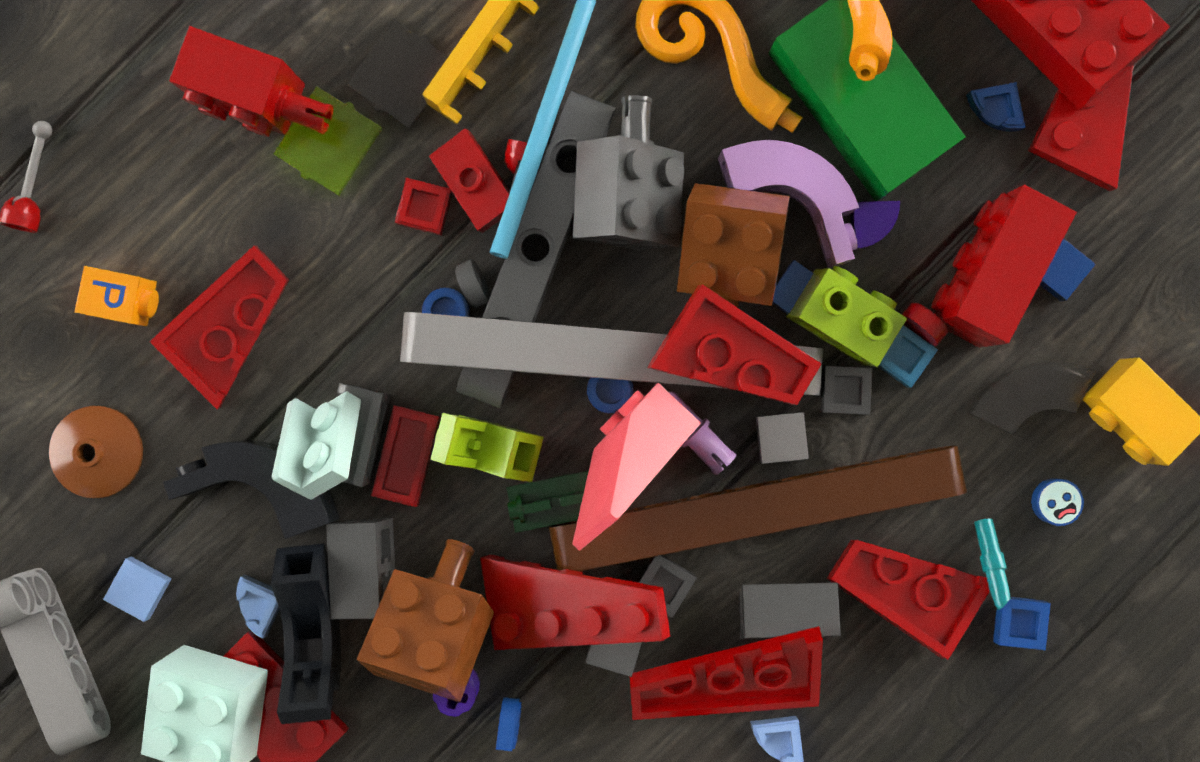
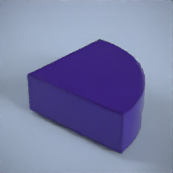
[851,201,900,250]

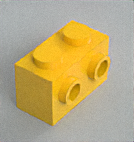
[1081,357,1200,466]

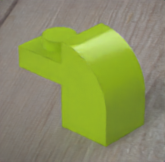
[430,413,544,482]

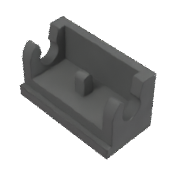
[337,383,391,487]
[326,518,395,619]
[739,583,841,639]

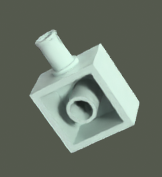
[141,645,268,762]

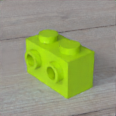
[786,266,907,367]

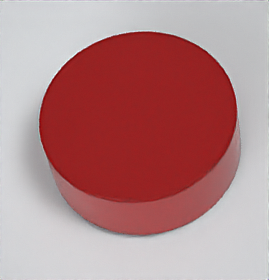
[901,303,948,346]

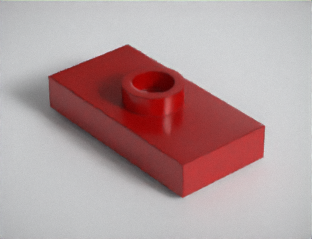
[429,128,510,233]

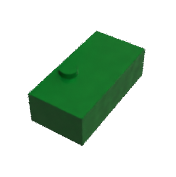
[768,0,966,201]

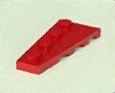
[480,554,671,650]
[629,626,823,720]

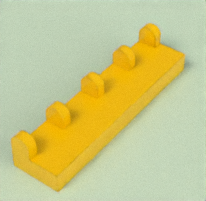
[422,0,539,124]

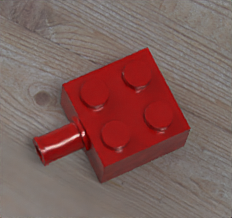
[169,26,334,137]

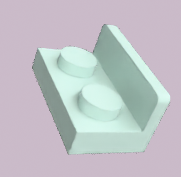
[272,391,361,500]

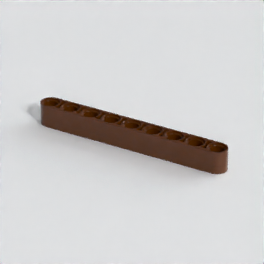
[549,445,967,571]

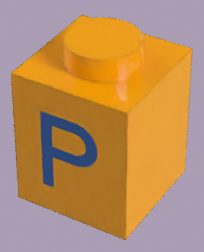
[75,266,159,326]

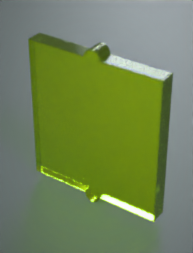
[273,86,382,196]

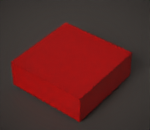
[395,178,452,236]

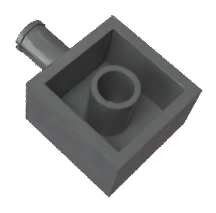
[573,95,684,250]

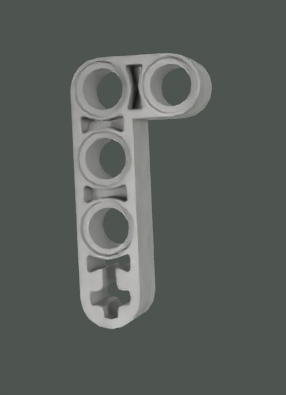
[0,568,111,756]

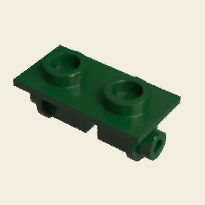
[506,470,589,533]

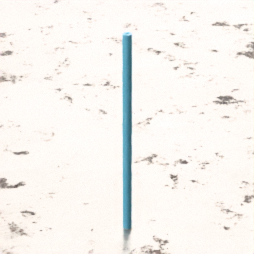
[489,0,596,259]

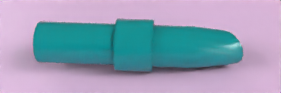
[974,518,1011,610]

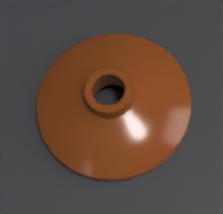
[49,406,143,498]

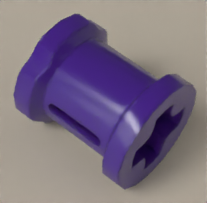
[433,669,480,717]

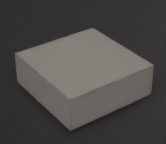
[755,412,809,464]

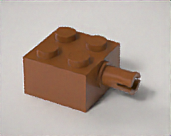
[677,183,790,308]
[357,539,494,702]

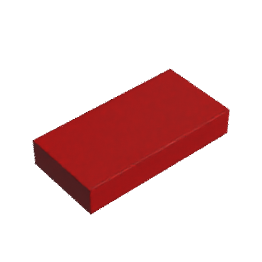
[371,405,441,507]

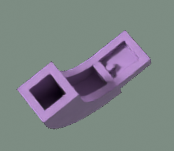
[718,140,859,268]

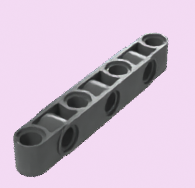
[456,91,616,409]

